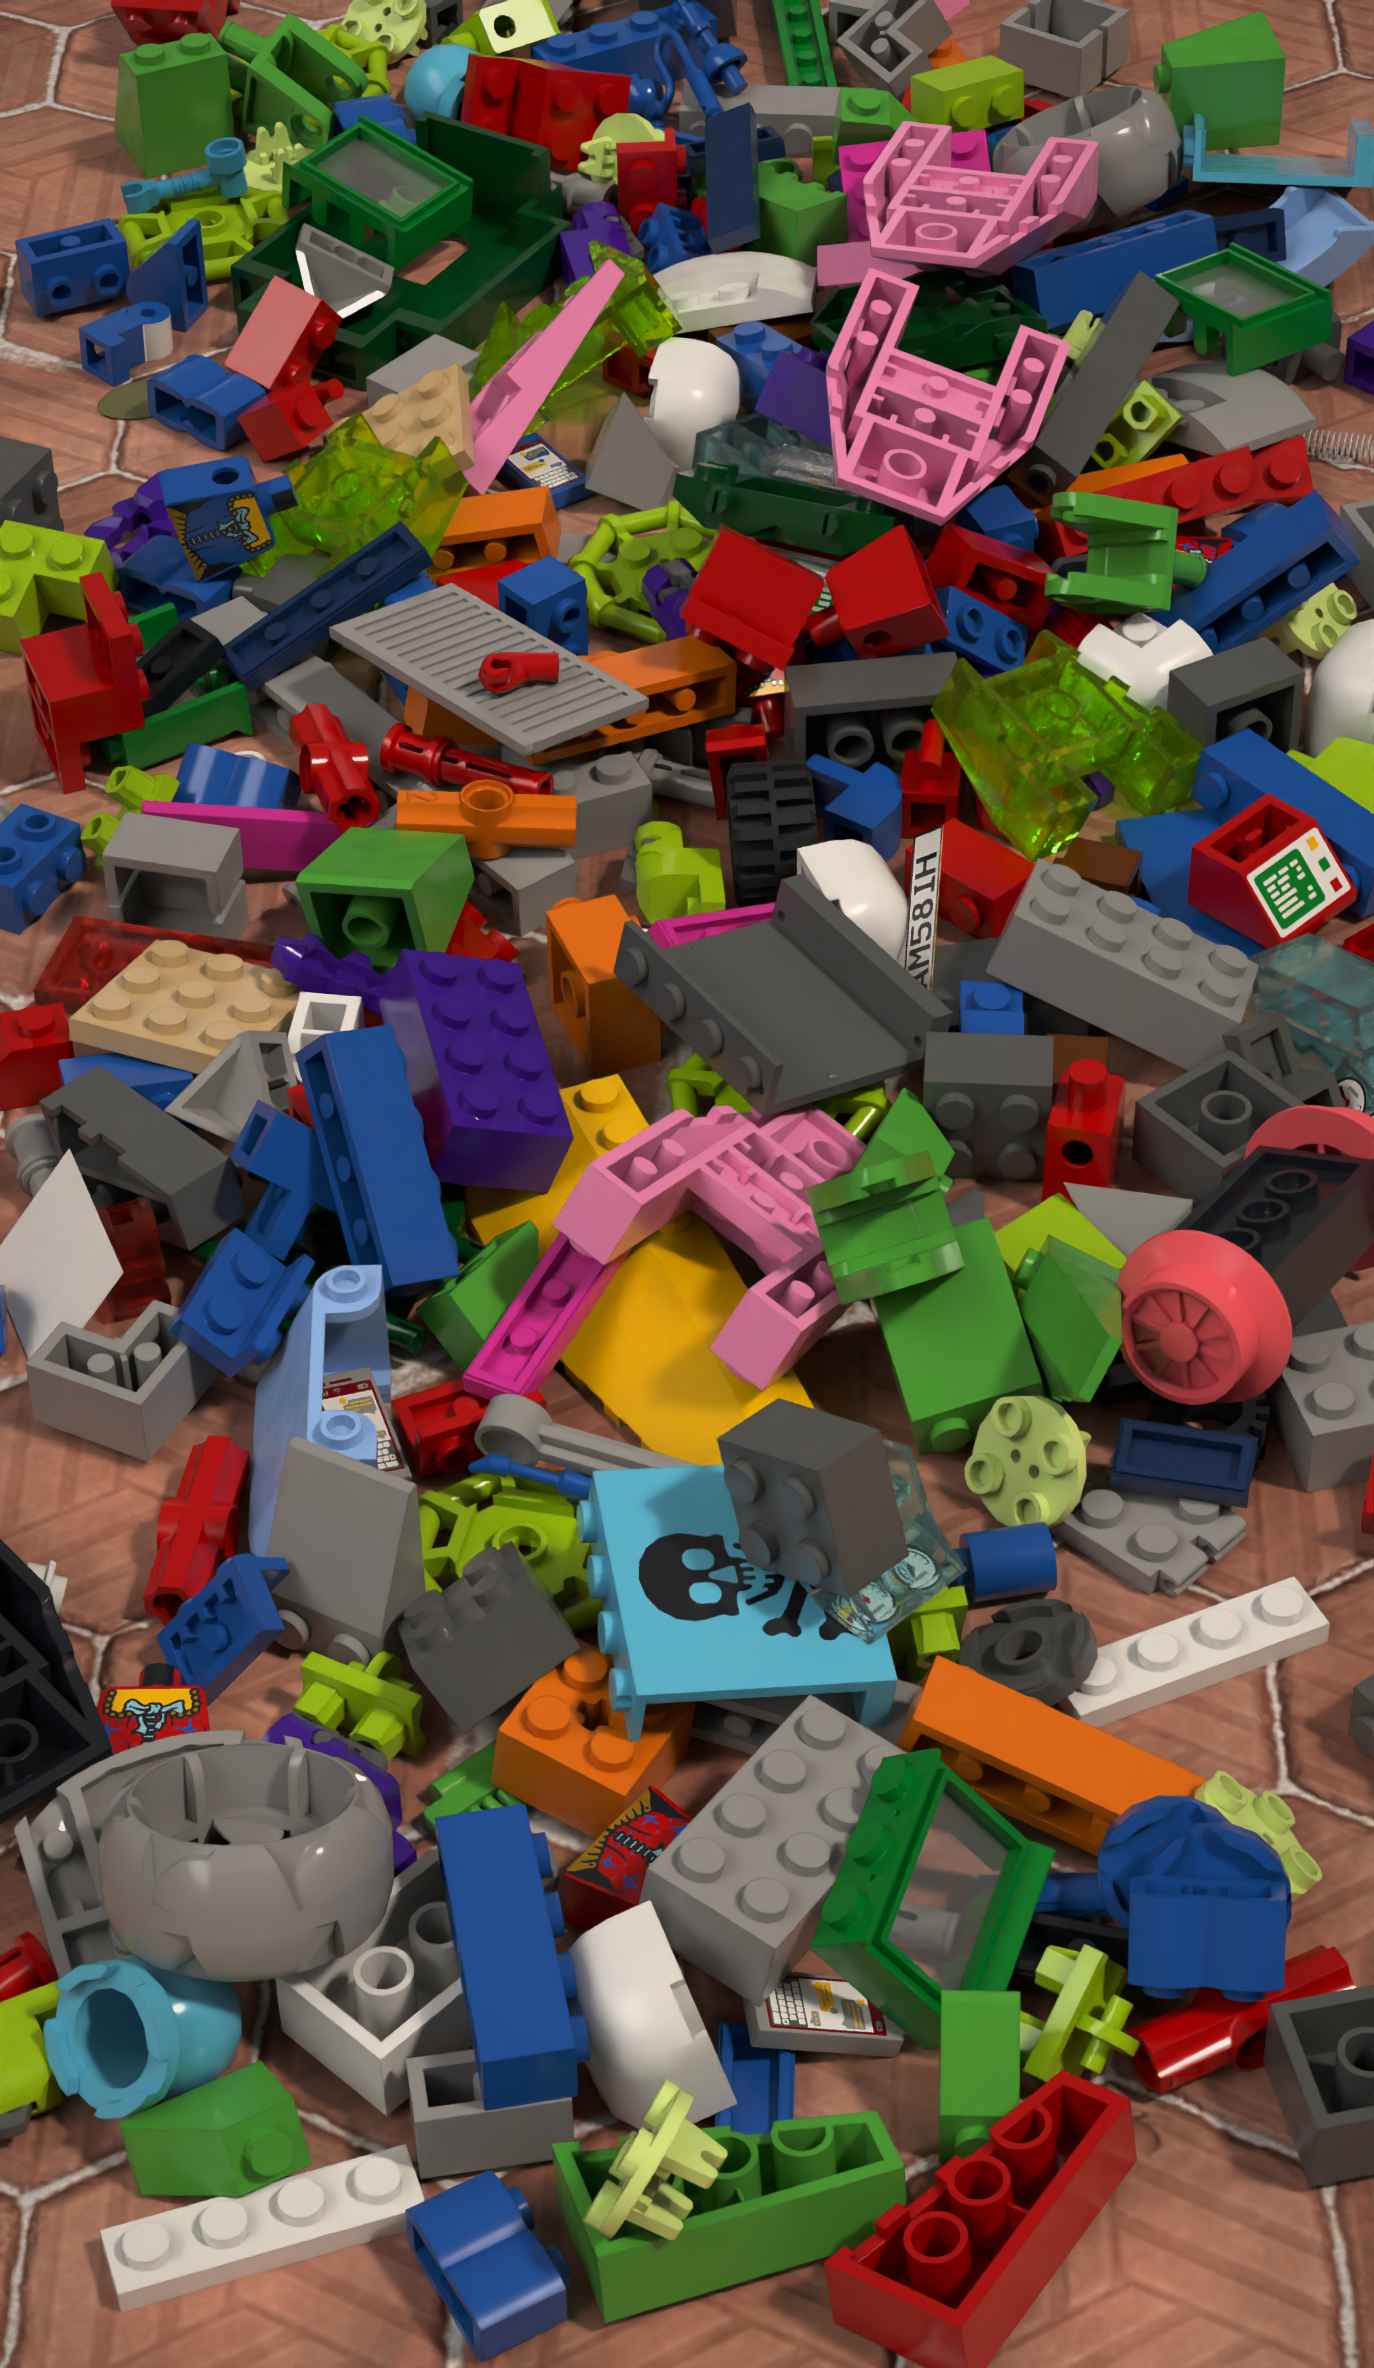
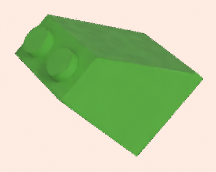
[1153,12,1286,151]
[115,33,235,179]
[295,827,475,975]
[870,1216,1045,1456]

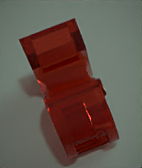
[96,1197,172,1323]

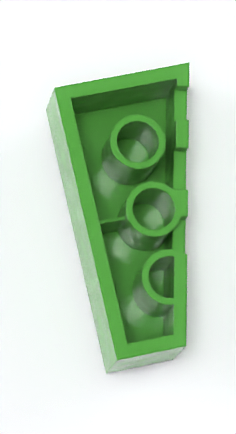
[688,162,847,293]
[551,2111,907,2323]

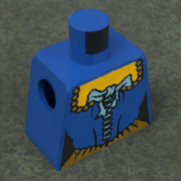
[158,456,299,584]

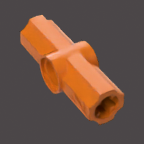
[396,779,577,859]

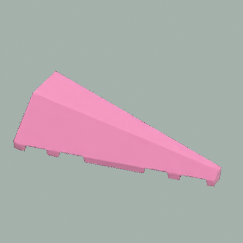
[442,259,625,497]

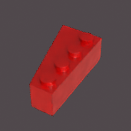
[824,2070,1137,2368]

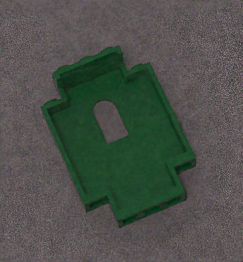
[230,111,572,392]

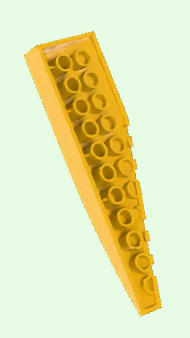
[458,1074,890,1633]

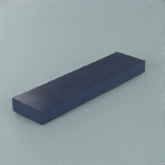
[705,102,761,254]
[222,521,434,693]

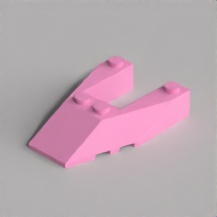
[863,121,1099,277]
[826,267,1071,526]
[552,1102,867,1391]

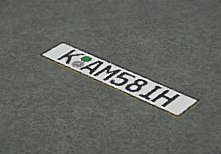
[904,825,944,993]

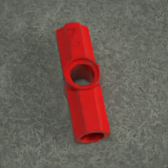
[289,703,380,833]
[143,1435,251,1626]
[1126,1945,1356,2095]

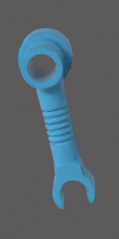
[120,137,248,214]

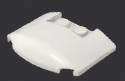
[611,251,817,340]

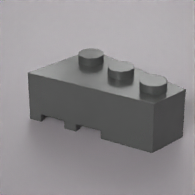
[39,1065,249,1251]

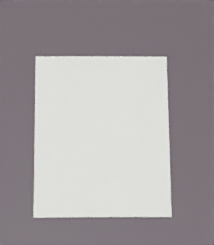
[0,1148,124,1360]

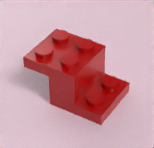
[111,0,240,46]
[460,53,632,171]
[680,523,825,674]
[20,572,151,795]

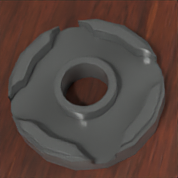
[956,1599,1098,1707]

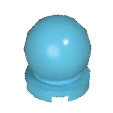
[404,43,480,121]
[43,1955,242,2119]

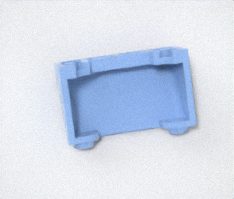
[248,1265,392,1557]

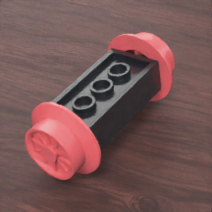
[1117,1105,1374,1405]

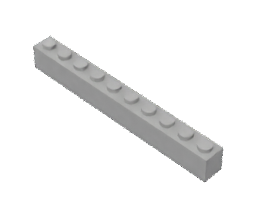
[190,596,579,937]

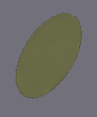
[98,380,152,419]

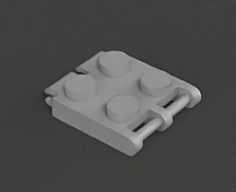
[1049,1466,1247,1597]

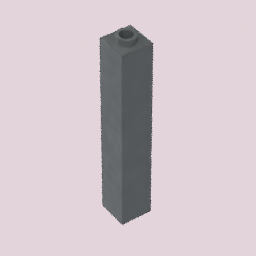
[1006,270,1180,507]

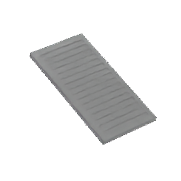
[329,583,649,757]

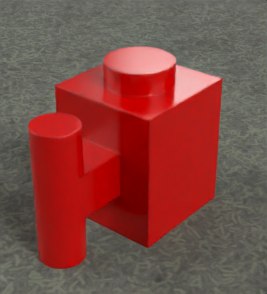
[237,378,344,463]
[900,719,963,839]

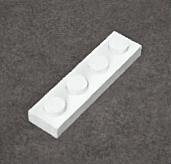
[1058,1576,1330,1727]
[100,2144,425,2313]

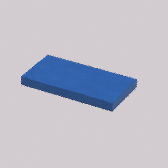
[1115,808,1297,971]

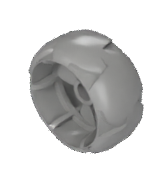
[992,86,1183,235]
[98,1743,394,1982]

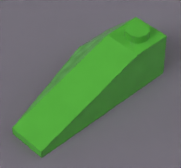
[1012,1234,1123,1403]

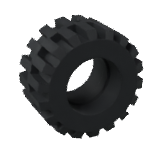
[726,758,818,908]

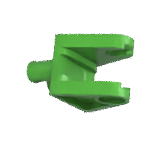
[217,13,368,149]
[1044,492,1206,616]
[805,1150,965,1305]

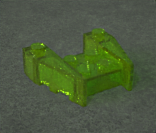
[472,239,683,437]
[238,412,469,616]
[931,629,1205,863]

